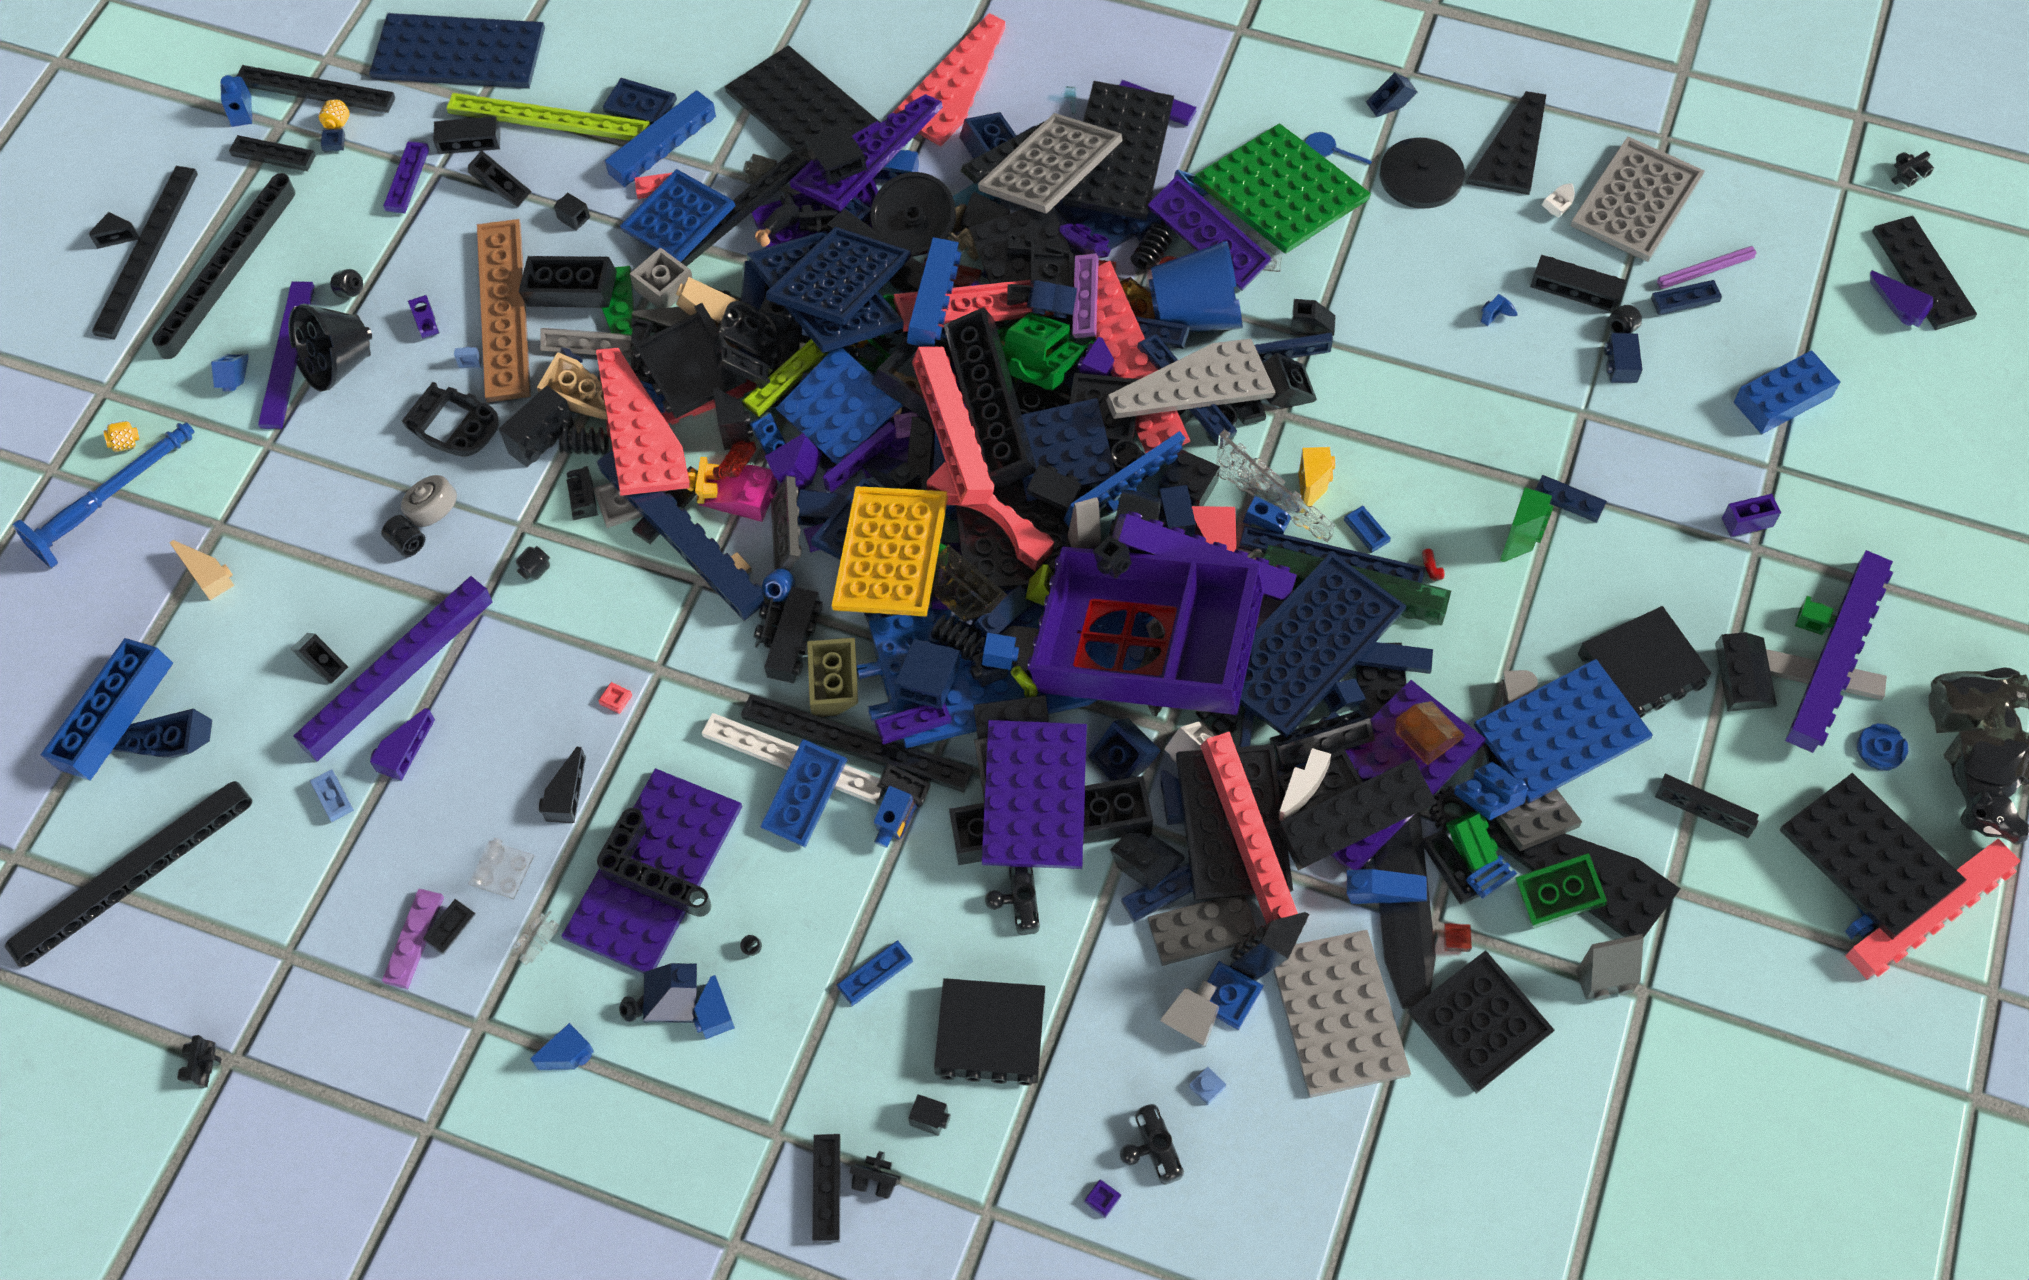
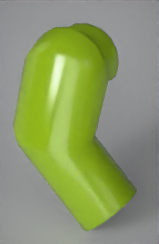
[1011,666,1038,697]

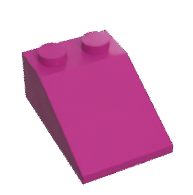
[699,465,778,522]

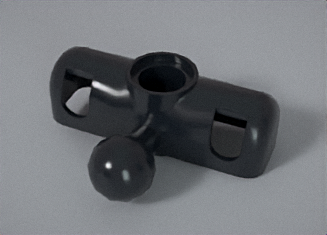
[985,866,1040,935]
[1120,1104,1184,1185]

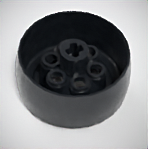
[1109,490,1162,554]

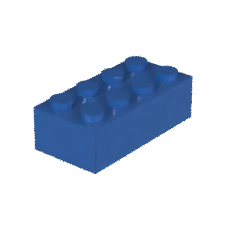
[1734,350,1840,435]

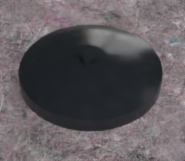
[1379,137,1465,209]
[871,172,956,256]

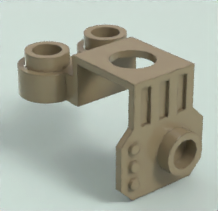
[947,204,980,261]

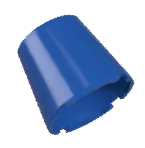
[1148,241,1243,332]

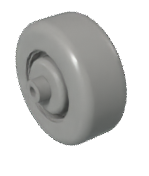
[401,475,457,527]

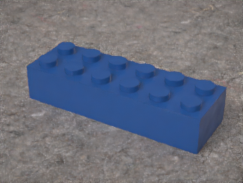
[40,638,173,781]

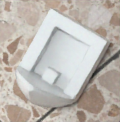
[1542,183,1574,218]

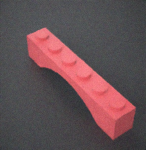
[927,462,1054,571]

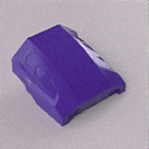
[1059,224,1111,259]

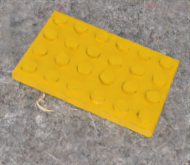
[832,486,948,616]

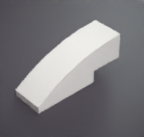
[1279,748,1331,821]

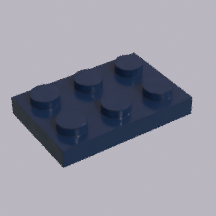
[603,77,677,125]

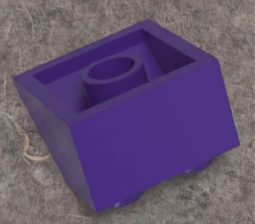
[765,433,822,493]

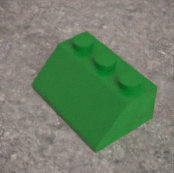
[1500,487,1554,562]

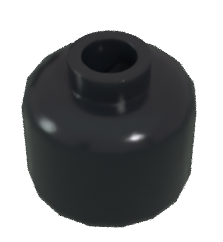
[330,269,364,298]
[1608,305,1642,333]
[516,546,550,580]

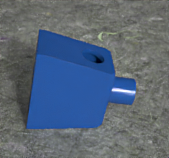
[220,75,252,127]

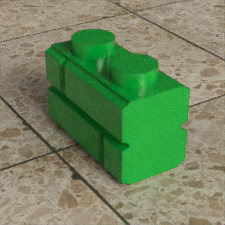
[1446,812,1498,871]

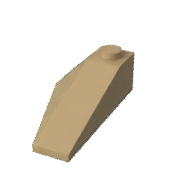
[537,352,607,420]

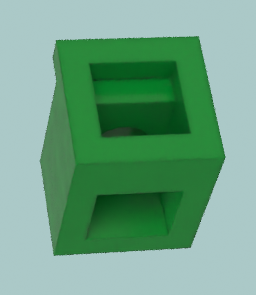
[1795,596,1836,635]

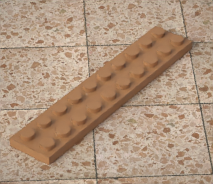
[477,219,531,403]

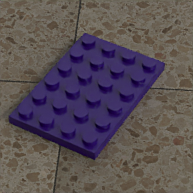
[982,720,1087,869]

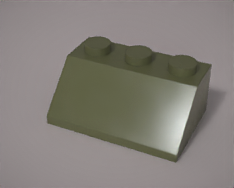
[807,638,858,717]

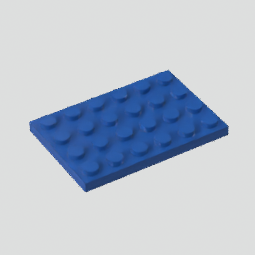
[1474,659,1653,803]

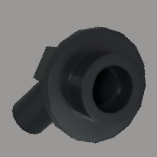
[619,994,644,1022]

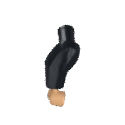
[755,193,801,247]

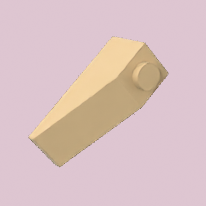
[169,540,234,600]

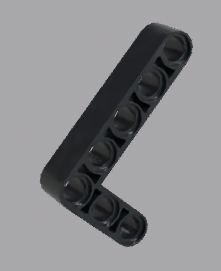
[597,808,712,917]

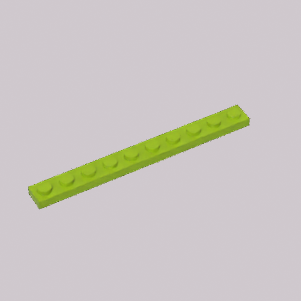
[446,93,650,141]

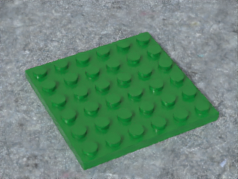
[1193,123,1371,254]

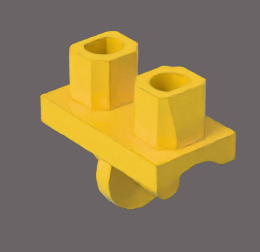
[687,457,721,504]

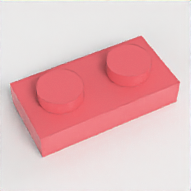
[635,173,672,199]

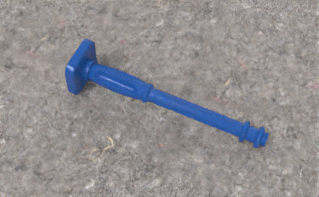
[12,422,195,569]

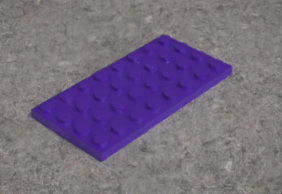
[1291,680,1486,870]
[561,768,743,974]

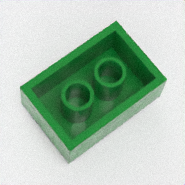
[1515,853,1607,929]

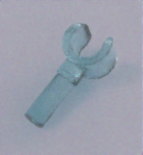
[1064,86,1076,114]

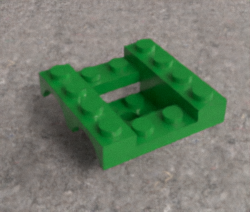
[998,312,1096,390]

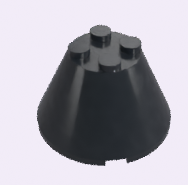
[288,304,372,392]

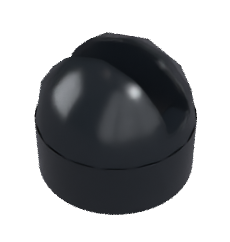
[740,935,762,956]

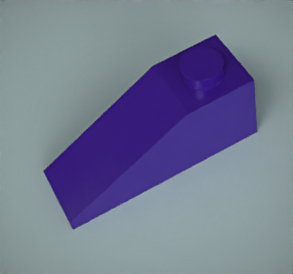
[1869,270,1933,328]
[370,708,435,781]

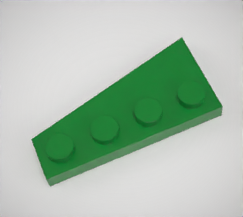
[602,266,634,334]

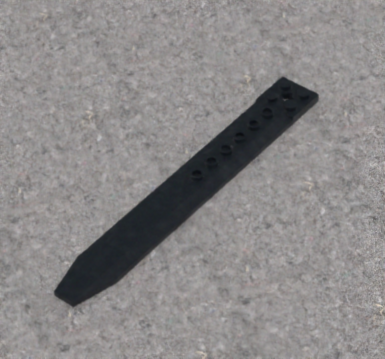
[1355,642,1436,1009]

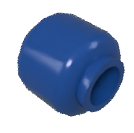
[762,569,796,602]

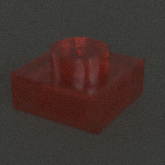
[1443,924,1472,952]

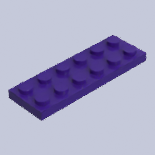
[1148,175,1272,291]

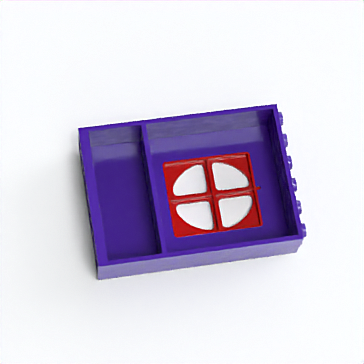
[1028,547,1264,715]

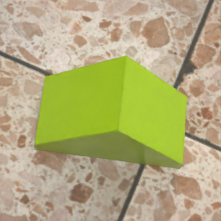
[1026,565,1054,606]

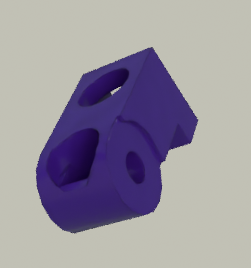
[408,295,439,339]

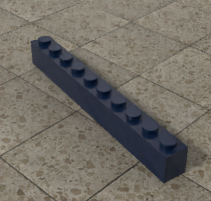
[596,450,765,621]

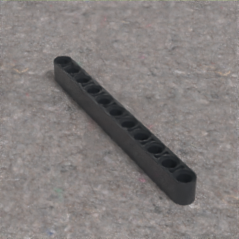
[152,173,295,359]
[5,781,253,967]

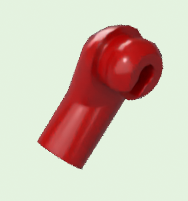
[1422,548,1445,581]

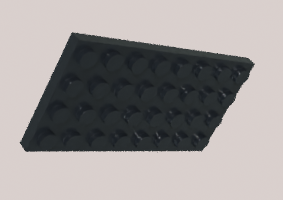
[725,45,881,163]
[1063,81,1174,220]

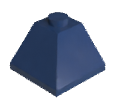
[643,963,697,1023]

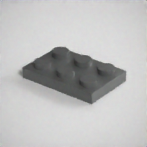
[1495,789,1582,851]

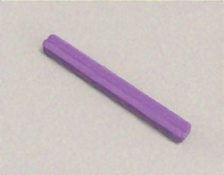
[1657,246,1756,289]

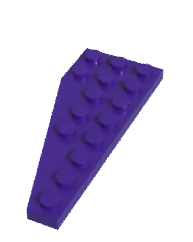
[790,94,943,211]

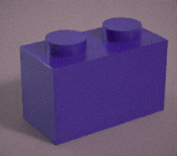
[1722,494,1781,537]

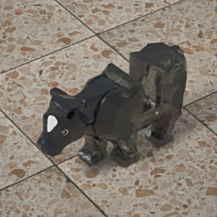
[1929,667,2029,845]

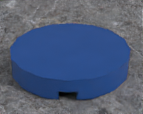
[1857,723,1908,771]

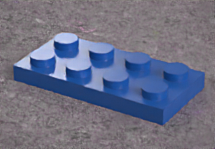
[760,739,848,848]

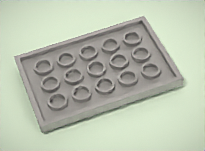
[978,113,1123,214]
[1570,136,1705,262]
[1273,930,1411,1098]

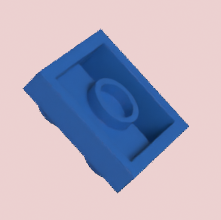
[1454,762,1528,820]

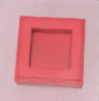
[598,682,632,714]

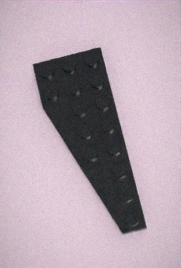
[1480,814,1681,938]

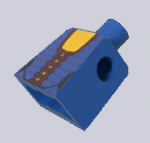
[874,786,917,848]

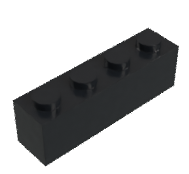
[1530,254,1626,312]
[764,586,823,683]

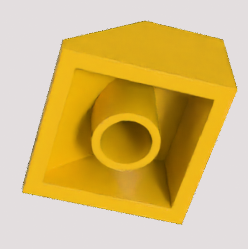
[1298,447,1335,511]

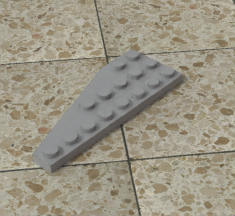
[1106,339,1276,419]

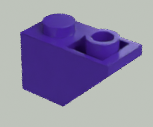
[1077,337,1114,376]

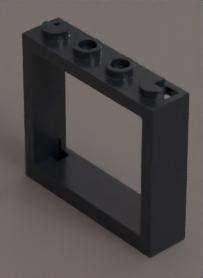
[871,337,965,425]

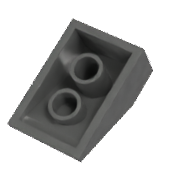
[1576,934,1644,1001]

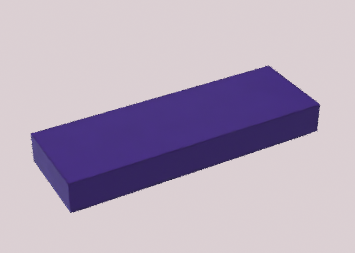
[875,703,952,745]

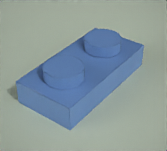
[310,769,354,822]

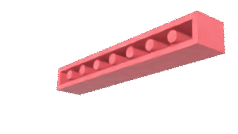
[912,347,994,505]
[1200,732,1298,924]
[1845,838,2020,979]

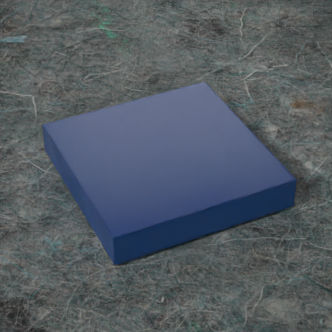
[1207,961,1264,1030]

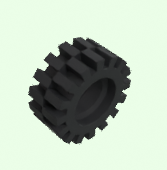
[1430,786,1477,832]

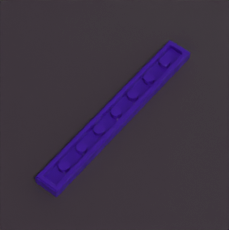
[258,281,315,429]

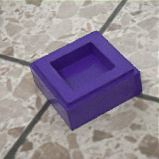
[1084,1179,1121,1218]

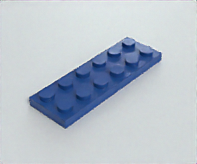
[1064,431,1185,527]

